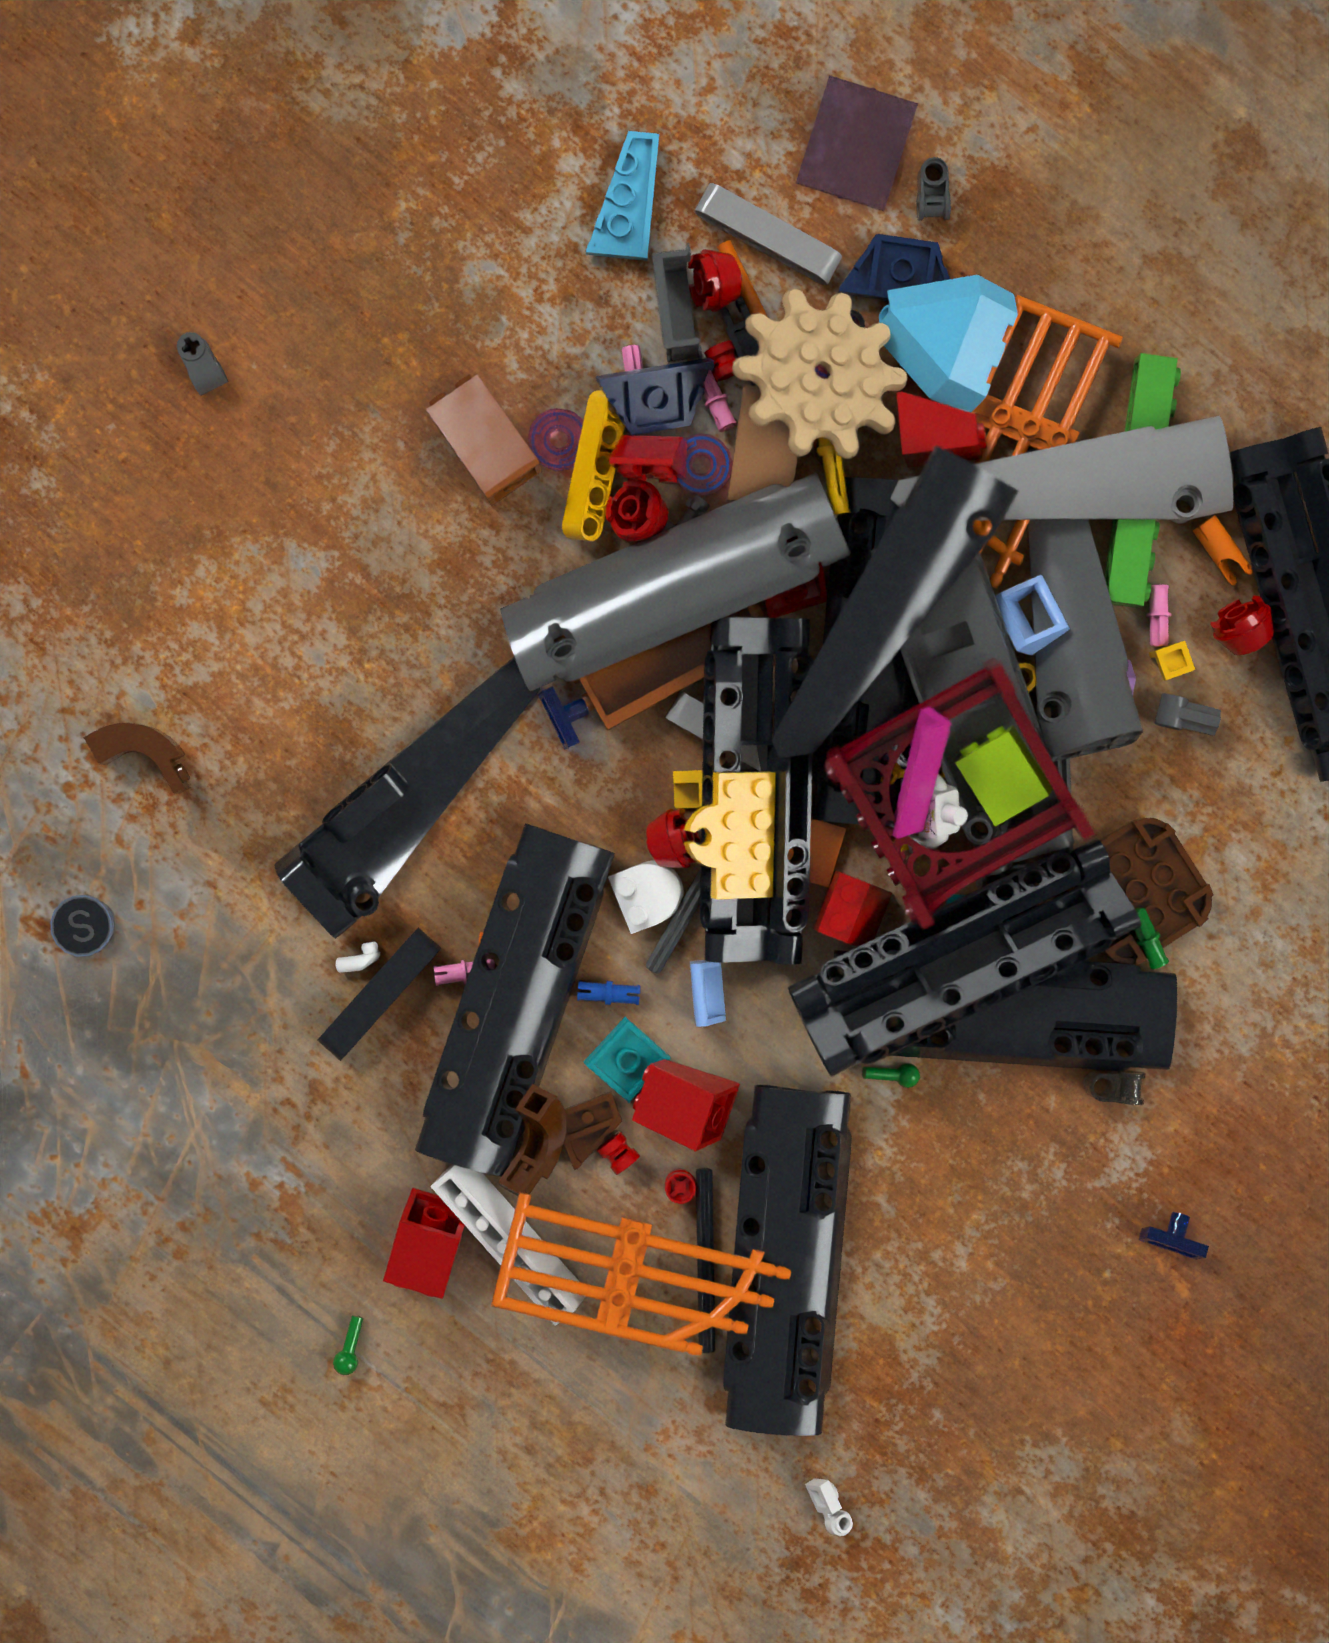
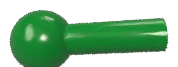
[862,1063,920,1088]
[333,1315,364,1375]

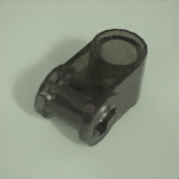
[1083,1070,1146,1105]

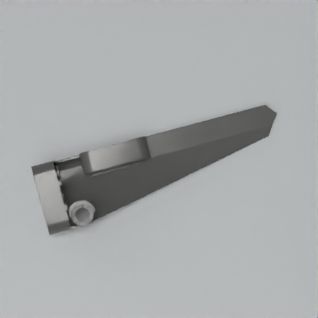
[1027,446,1143,762]

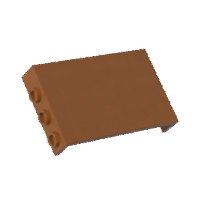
[554,603,764,730]

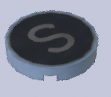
[50,895,114,957]

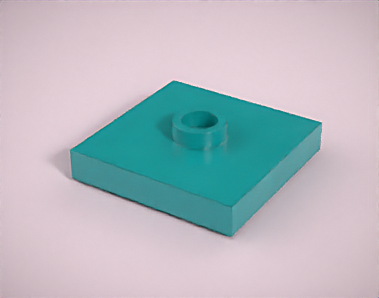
[583,1016,671,1103]

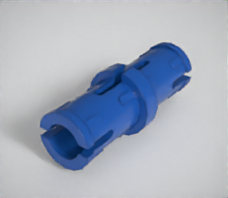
[577,981,640,1005]

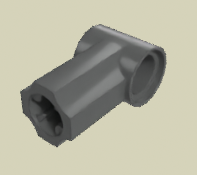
[1154,693,1221,736]

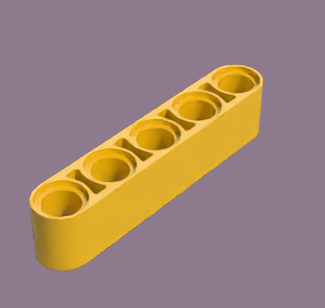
[562,390,624,541]

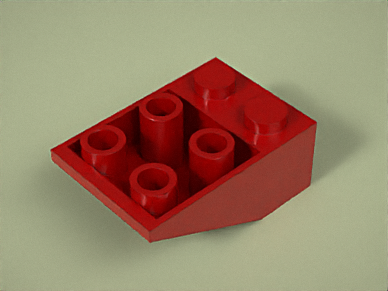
[609,435,687,484]

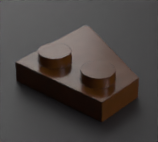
[564,1091,622,1170]

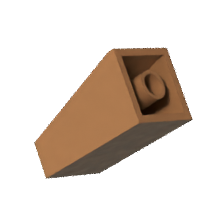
[727,385,798,501]

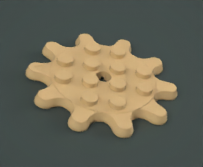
[732,289,907,459]

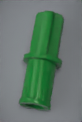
[1135,907,1169,969]

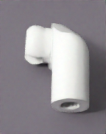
[336,942,381,973]

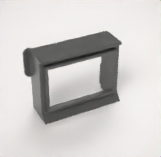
[652,244,702,362]

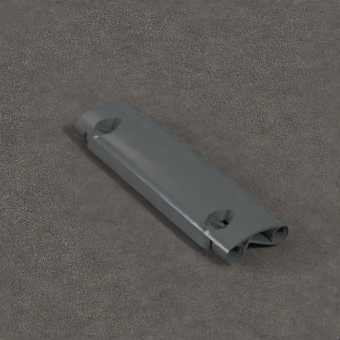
[500,472,851,691]
[871,549,1075,876]

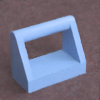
[995,575,1070,655]
[690,960,726,1027]

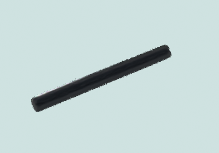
[696,1168,716,1353]

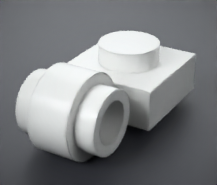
[805,1478,853,1536]

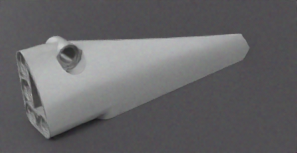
[890,416,1233,524]

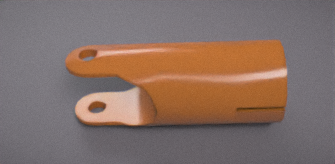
[1192,514,1253,585]

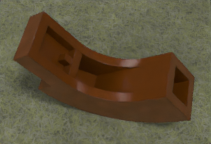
[83,723,191,794]
[498,1084,567,1196]

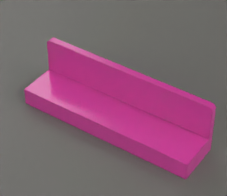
[893,707,951,838]

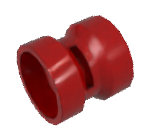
[704,340,736,382]
[597,1131,640,1175]
[665,1168,696,1204]

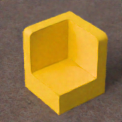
[1148,641,1195,681]
[673,770,702,809]

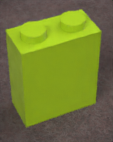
[955,725,1053,826]

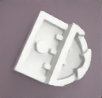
[608,861,684,934]

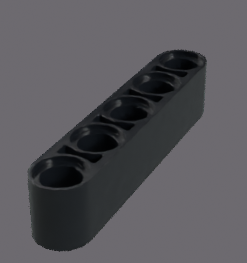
[317,927,441,1061]

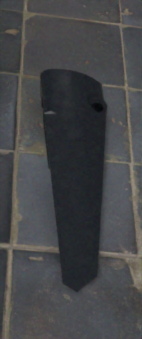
[772,445,1019,758]
[274,657,540,939]

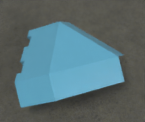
[879,275,1018,412]

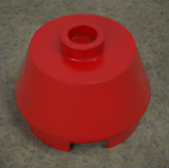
[688,249,742,312]
[605,480,668,541]
[1210,595,1274,655]
[646,808,700,868]

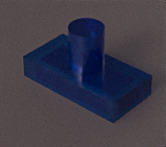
[538,686,589,750]
[1139,1212,1209,1260]

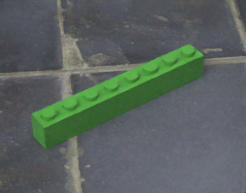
[1104,353,1181,608]

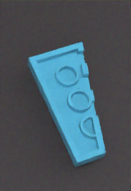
[586,131,659,261]

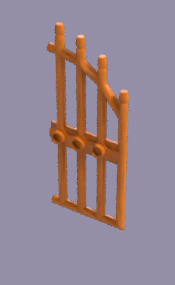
[971,295,1123,589]
[491,1192,791,1355]

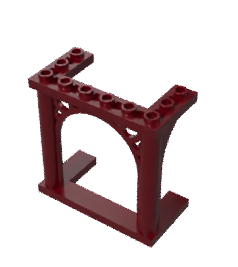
[825,657,1096,929]

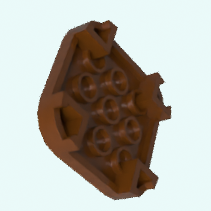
[1064,818,1214,965]

